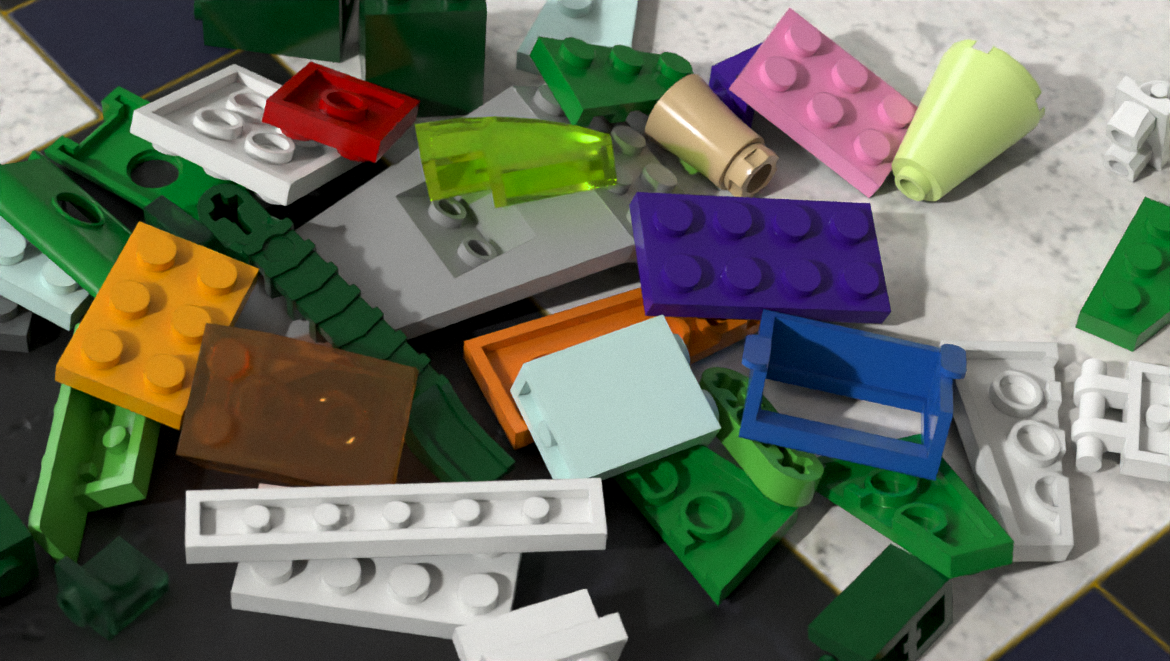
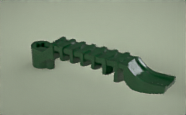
[197,183,516,483]

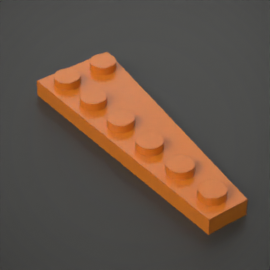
[463,287,761,450]

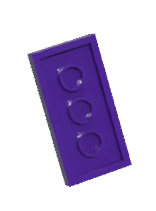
[629,192,891,324]

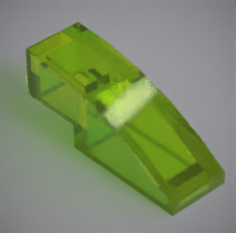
[415,116,618,208]

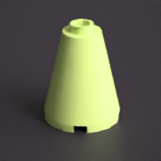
[892,39,1045,201]

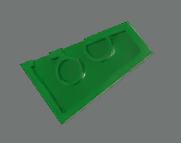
[529,36,694,128]
[612,444,799,606]

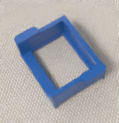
[738,309,967,481]

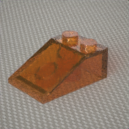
[176,323,419,487]

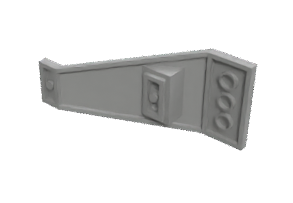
[196,85,685,399]

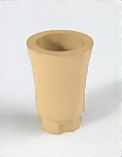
[645,74,779,197]

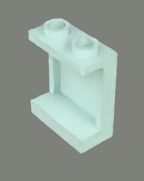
[510,314,721,481]

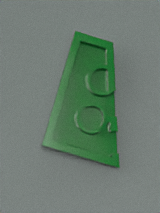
[1075,197,1170,352]
[816,434,1014,579]

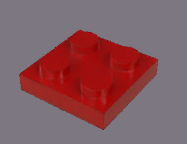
[262,61,420,163]

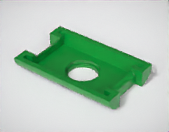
[44,86,250,238]
[0,150,133,298]

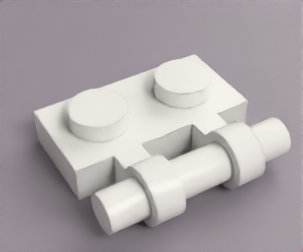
[1070,358,1170,483]

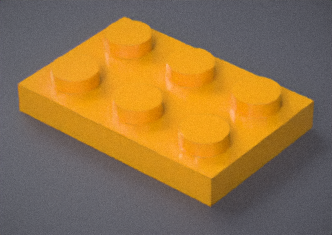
[55,221,259,430]

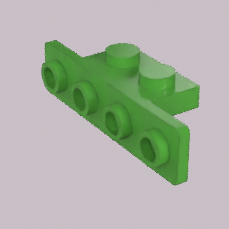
[28,323,161,567]

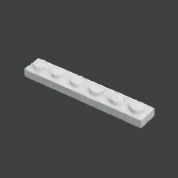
[185,478,607,564]

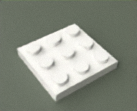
[130,64,362,206]

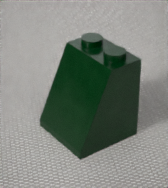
[194,0,358,63]
[357,0,487,118]

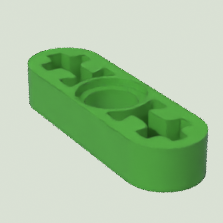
[699,367,824,507]

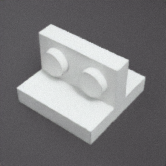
[452,589,628,661]

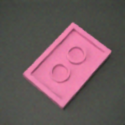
[729,8,918,198]

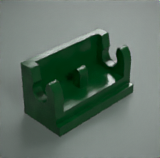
[807,543,953,661]

